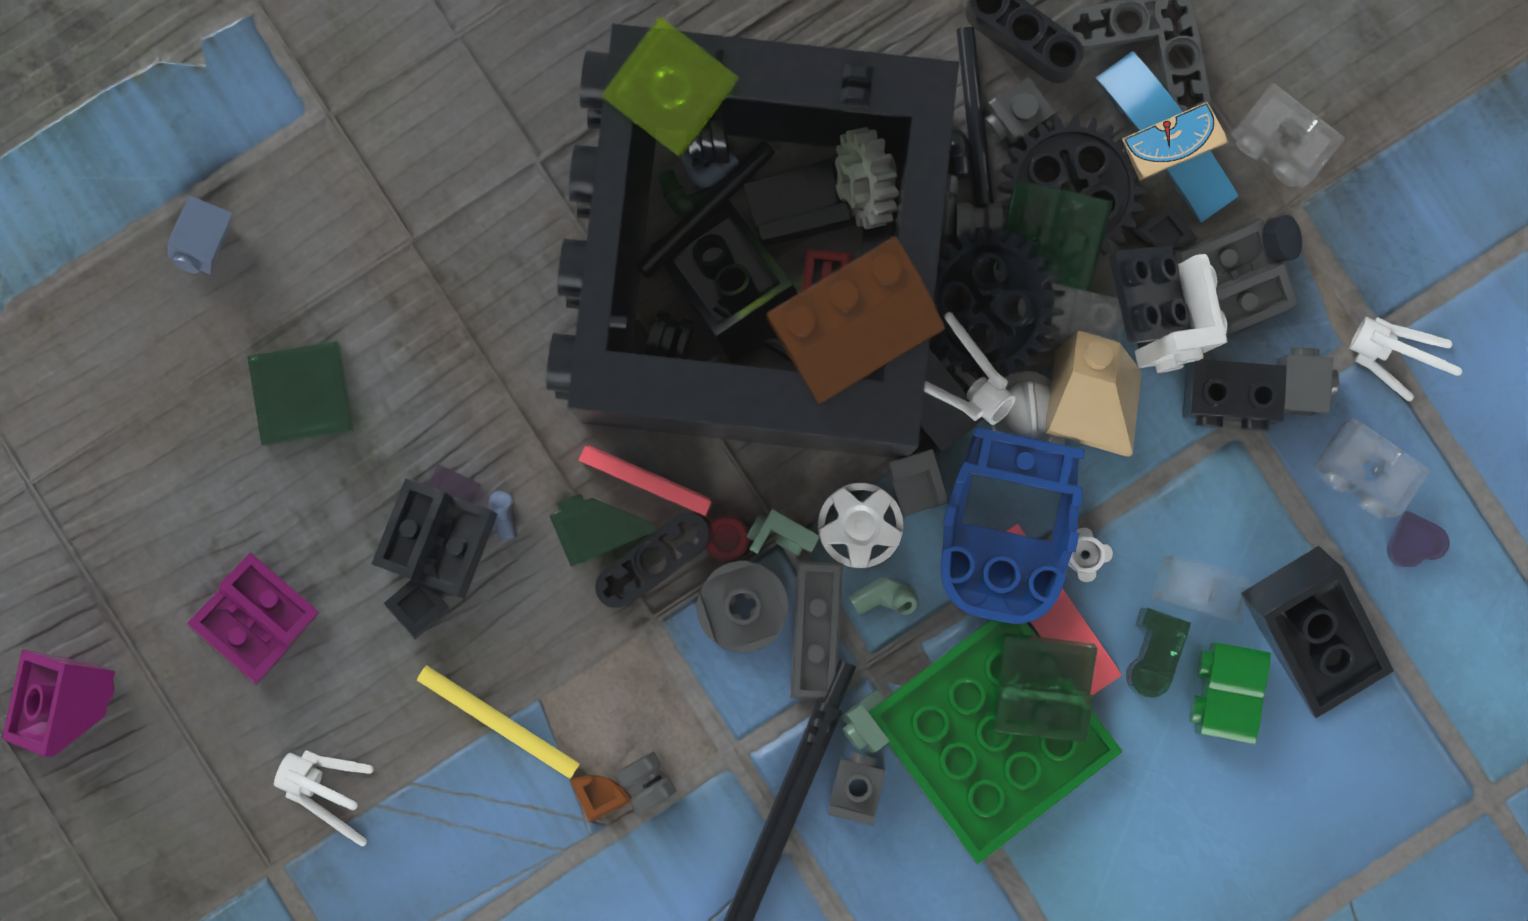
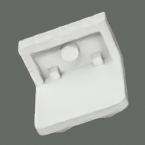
[1135,254,1227,373]

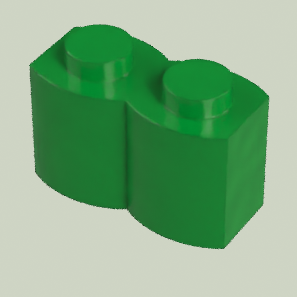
[1189,642,1271,744]

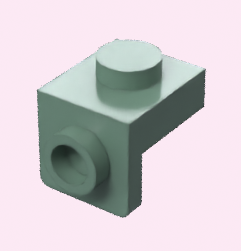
[840,691,890,753]

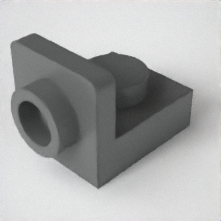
[984,77,1056,147]

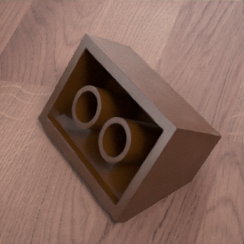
[767,236,945,405]

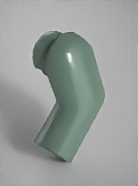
[848,577,919,616]

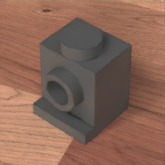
[827,751,886,826]

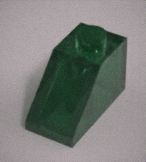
[549,494,657,567]

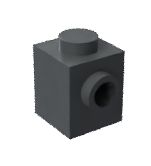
[1277,348,1339,416]

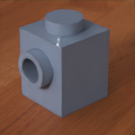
[167,195,233,275]

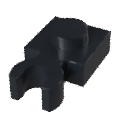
[384,580,454,640]

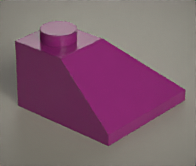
[2,650,115,757]

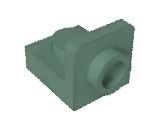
[747,509,820,556]

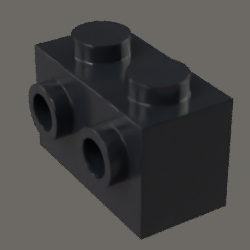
[1183,359,1286,431]

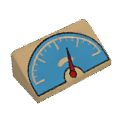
[1122,102,1229,181]

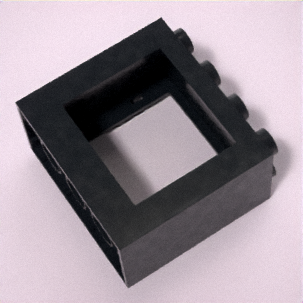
[546,24,959,459]

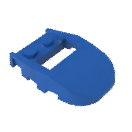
[941,427,1085,624]

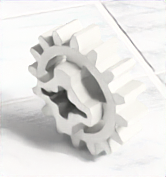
[835,127,899,229]

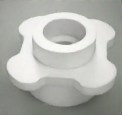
[1068,528,1113,582]

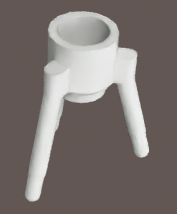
[924,312,1016,425]
[1349,317,1462,401]
[274,750,374,846]

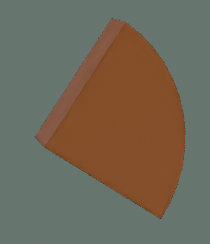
[570,775,631,822]

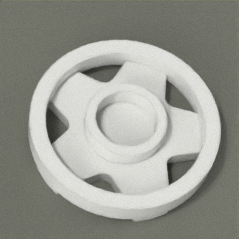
[818,483,903,568]

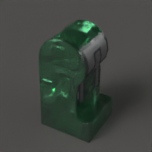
[1126,608,1191,698]

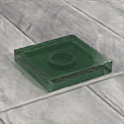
[247,341,354,446]

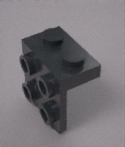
[1109,246,1191,349]

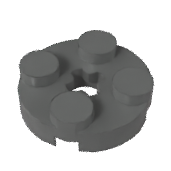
[697,561,789,652]

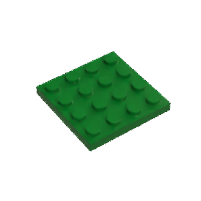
[868,619,1123,864]

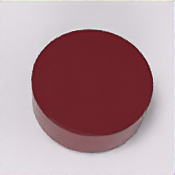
[707,516,749,561]

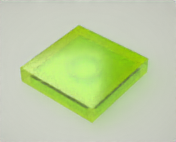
[601,16,739,156]

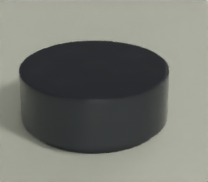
[1263,215,1302,262]

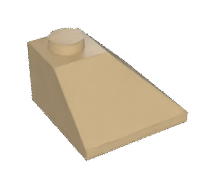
[1045,330,1142,457]

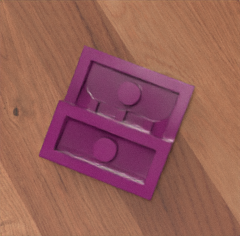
[187,552,319,686]

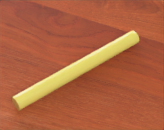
[417,665,580,779]

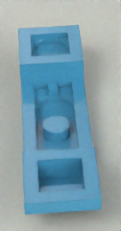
[1096,51,1238,223]

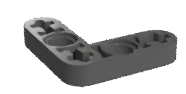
[1063,0,1211,112]

